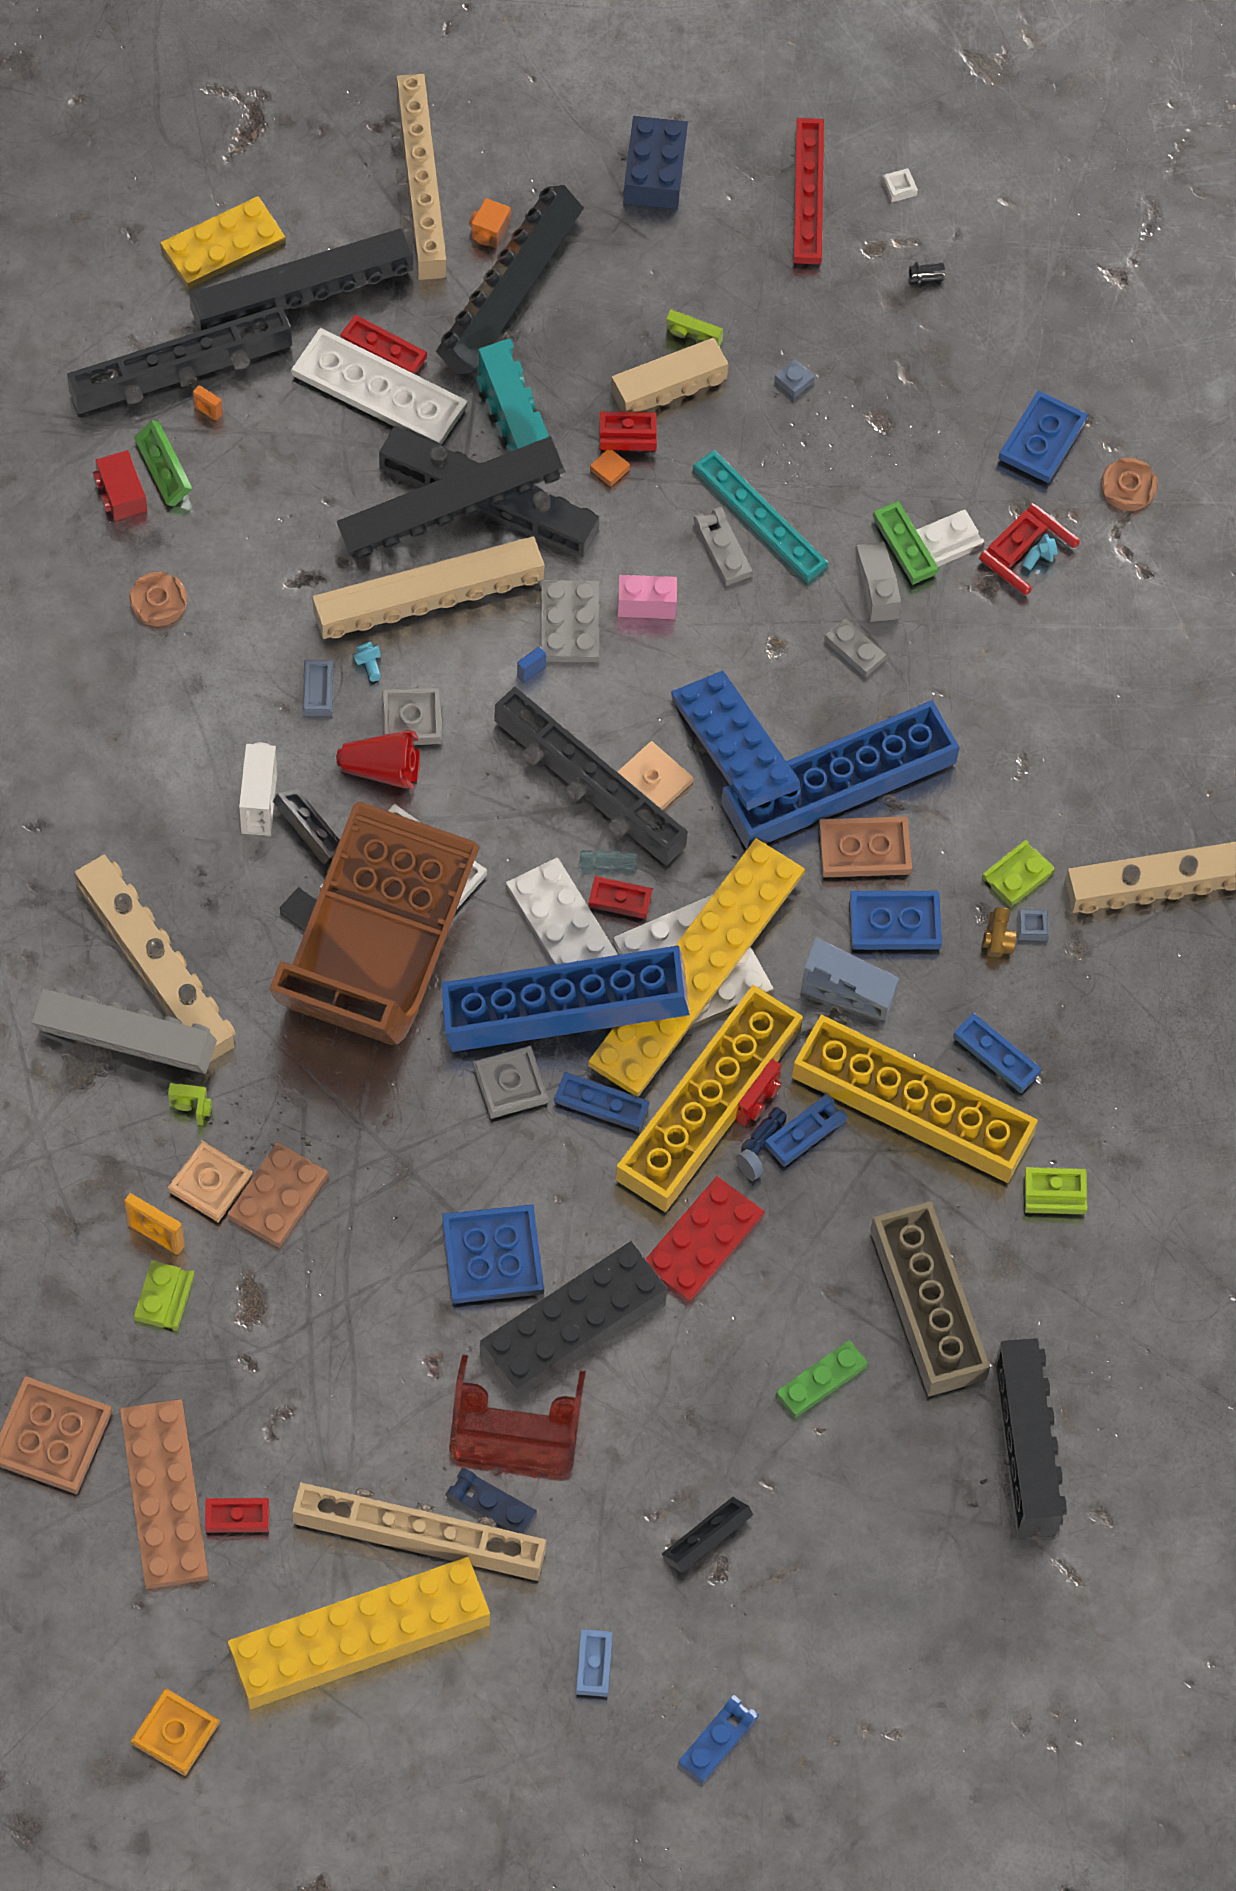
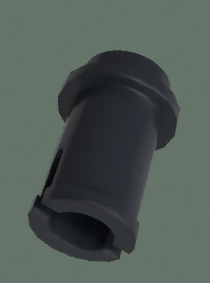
[909,262,945,285]

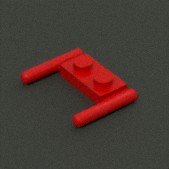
[978,503,1080,595]

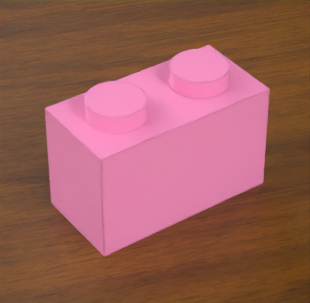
[618,575,677,619]

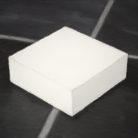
[882,168,918,203]

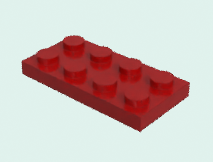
[645,1176,765,1304]

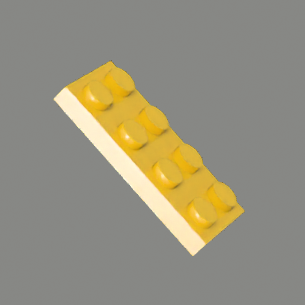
[160,196,286,289]

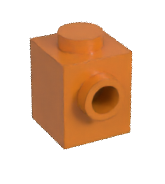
[469,198,511,248]

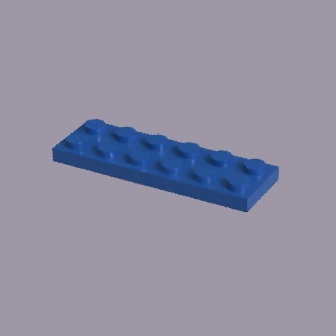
[671,670,801,810]

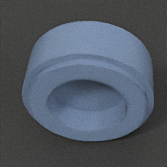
[736,1149,764,1181]

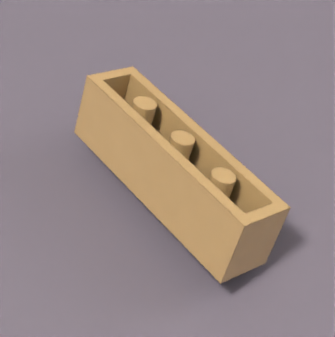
[611,338,729,412]

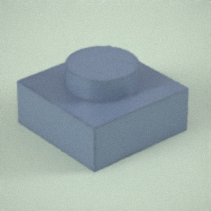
[774,359,815,398]

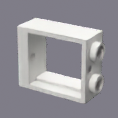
[239,742,277,836]

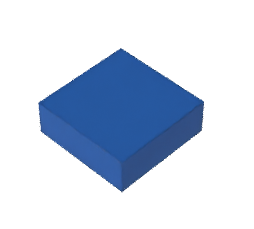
[517,647,546,683]

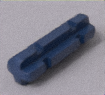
[741,1107,787,1155]

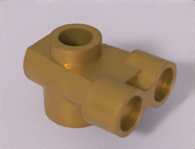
[982,907,1016,957]

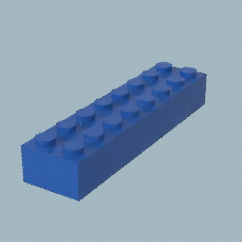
[721,700,960,850]
[441,945,690,1052]

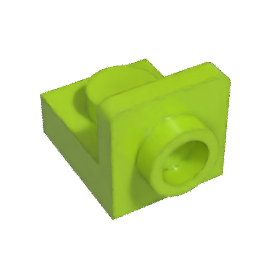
[168,1083,212,1125]

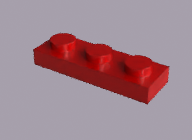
[340,314,427,374]

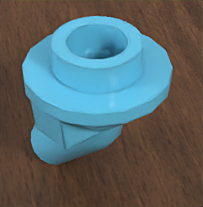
[1021,534,1058,571]
[352,641,381,682]

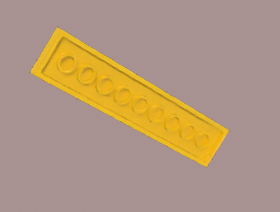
[588,838,805,1097]

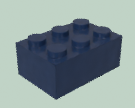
[623,116,688,209]

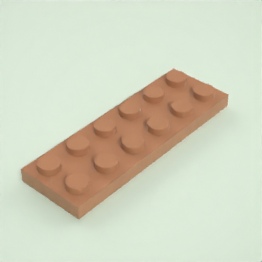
[120,1399,209,1589]

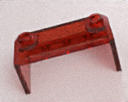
[449,1355,586,1475]

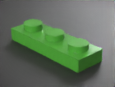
[134,420,192,506]
[873,501,939,585]
[775,1340,868,1419]

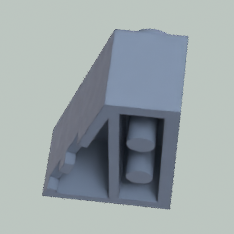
[801,937,899,1021]

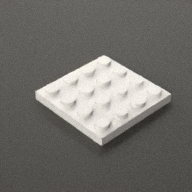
[613,894,774,1031]

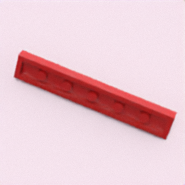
[793,118,824,264]

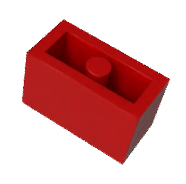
[92,450,147,521]

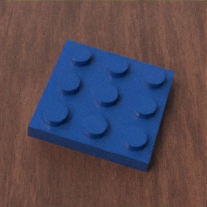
[442,1204,544,1304]

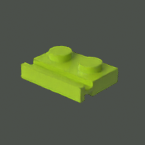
[982,840,1055,908]
[1024,1167,1087,1214]
[134,1260,195,1331]

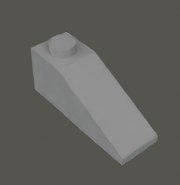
[856,542,901,622]

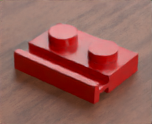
[599,411,657,451]
[735,1059,782,1127]

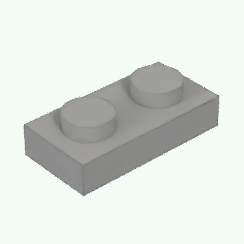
[824,618,887,678]

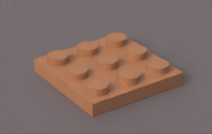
[0,1376,113,1494]

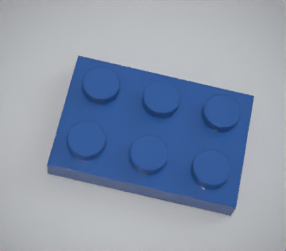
[998,390,1088,483]
[850,891,942,950]

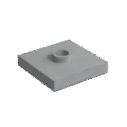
[382,688,442,745]
[473,1046,549,1118]

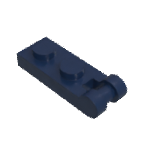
[445,1468,537,1534]

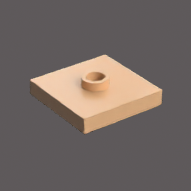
[618,741,694,810]
[167,1140,253,1222]

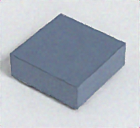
[1018,909,1049,941]

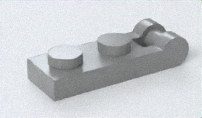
[694,507,753,586]

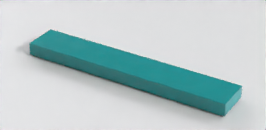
[693,449,829,583]

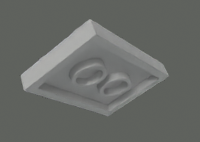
[541,580,599,663]

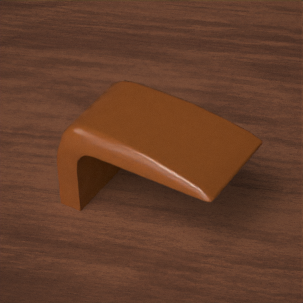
[269,802,479,1045]

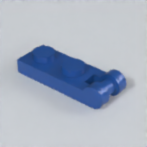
[765,1094,849,1167]
[678,1695,759,1785]

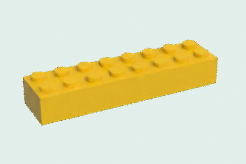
[615,985,803,1213]
[792,1014,1038,1183]
[228,1556,490,1710]

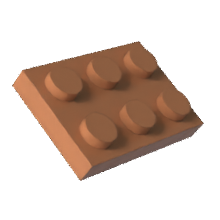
[819,816,912,877]
[227,1142,329,1248]

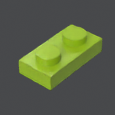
[666,309,723,347]

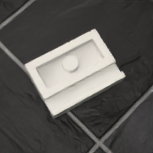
[916,509,985,567]

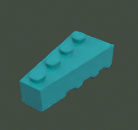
[475,338,549,453]

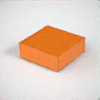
[193,385,223,421]
[590,450,630,487]

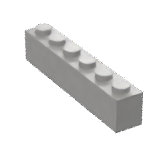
[31,988,217,1074]

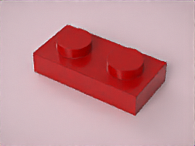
[588,876,653,919]
[205,1498,269,1532]

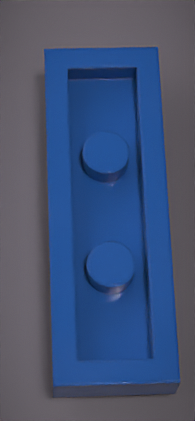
[953,1012,1042,1093]
[554,1072,650,1132]

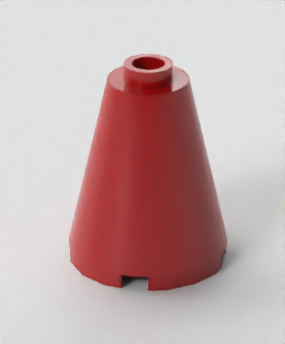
[336,730,420,789]

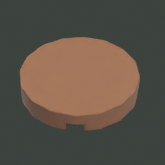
[1101,457,1158,511]
[129,571,187,627]

